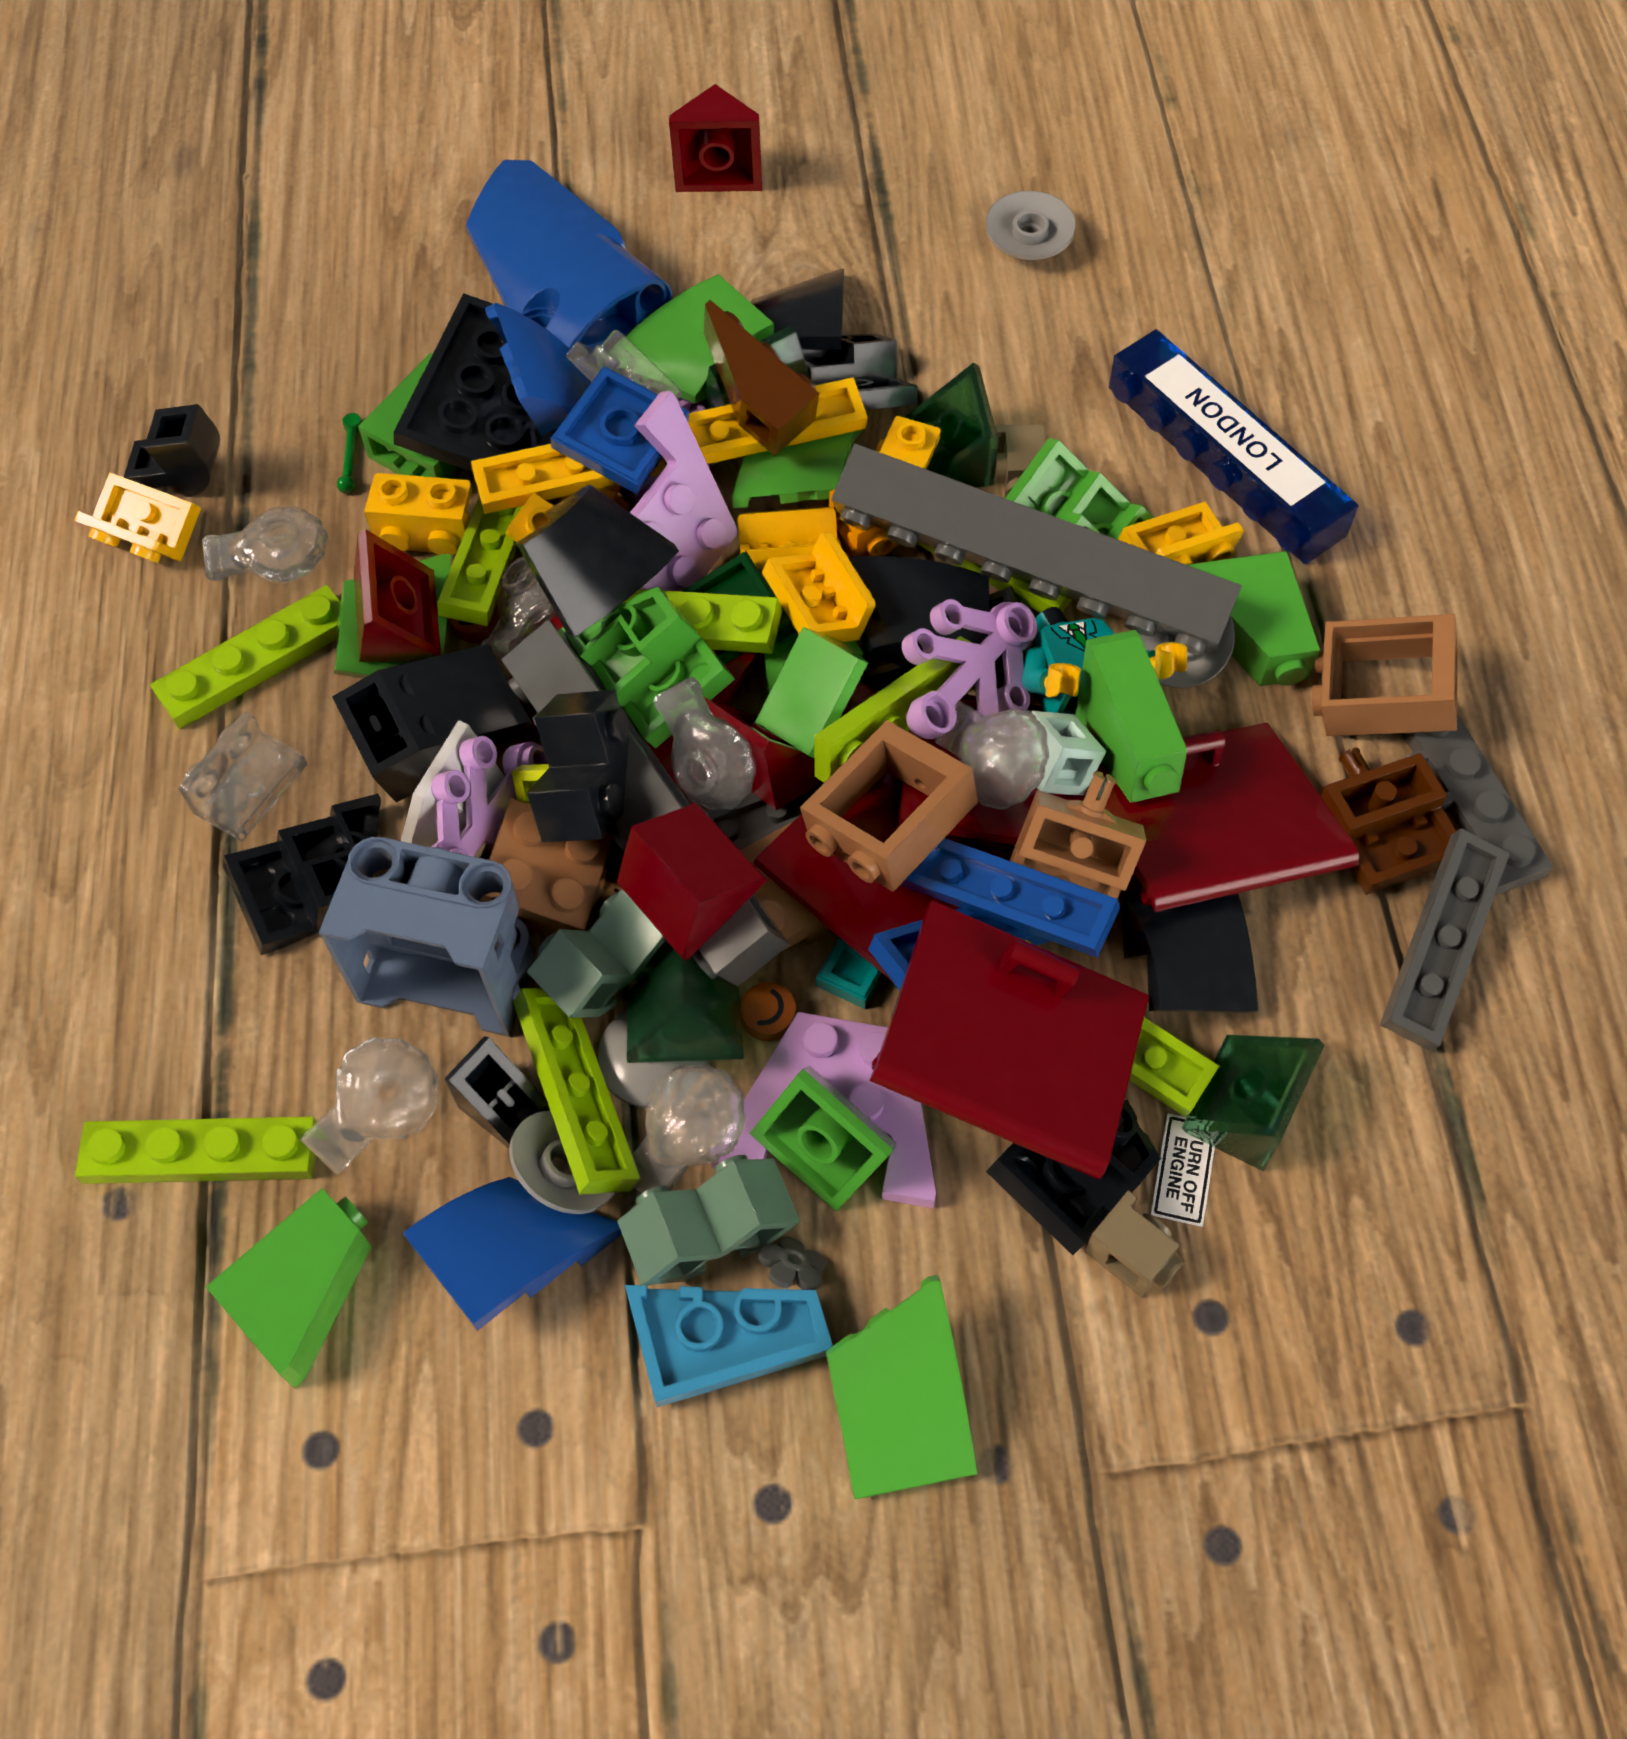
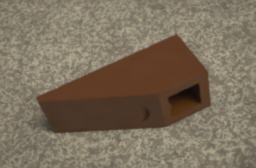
[704,300,819,456]

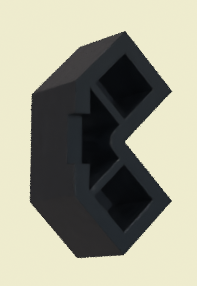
[527,689,629,843]

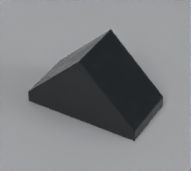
[444,1036,550,1148]

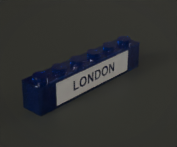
[1108,329,1359,565]

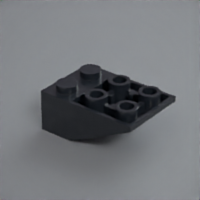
[332,644,533,803]

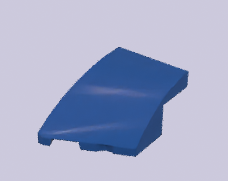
[485,303,594,436]
[403,1177,622,1331]

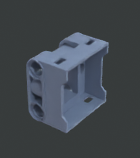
[319,837,536,1037]

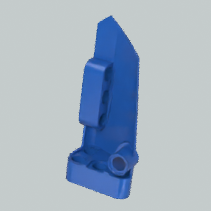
[466,160,673,378]

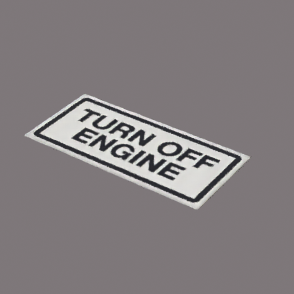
[1151,1113,1218,1227]

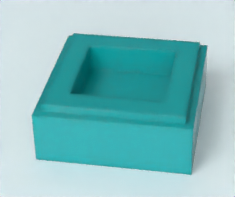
[816,937,884,1009]

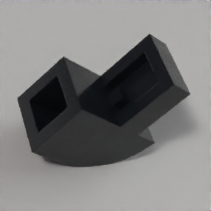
[124,404,220,497]

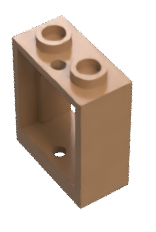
[1312,614,1458,736]
[800,720,978,892]

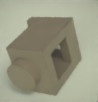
[992,424,1045,498]
[1085,1190,1185,1297]

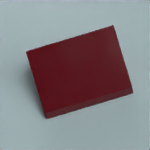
[669,84,762,192]
[354,530,441,662]
[701,697,822,811]
[617,803,767,961]

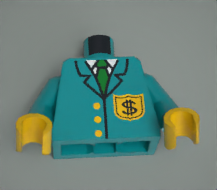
[1022,607,1187,715]

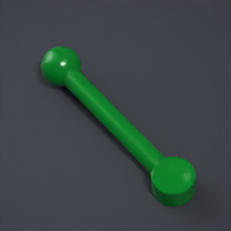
[336,413,362,494]

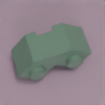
[527,889,677,1018]
[617,1155,801,1286]

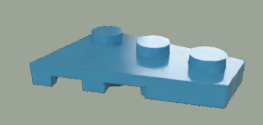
[625,1285,833,1408]

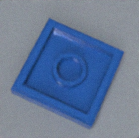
[551,366,689,494]

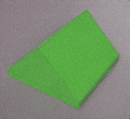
[755,627,868,758]
[749,1065,896,1211]

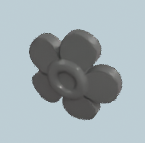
[758,1237,826,1290]

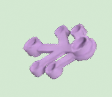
[902,599,1037,747]
[431,736,548,860]

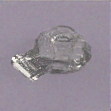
[202,506,329,585]
[481,557,557,659]
[654,677,756,811]
[935,701,1050,810]
[300,1037,439,1175]
[632,1063,746,1194]

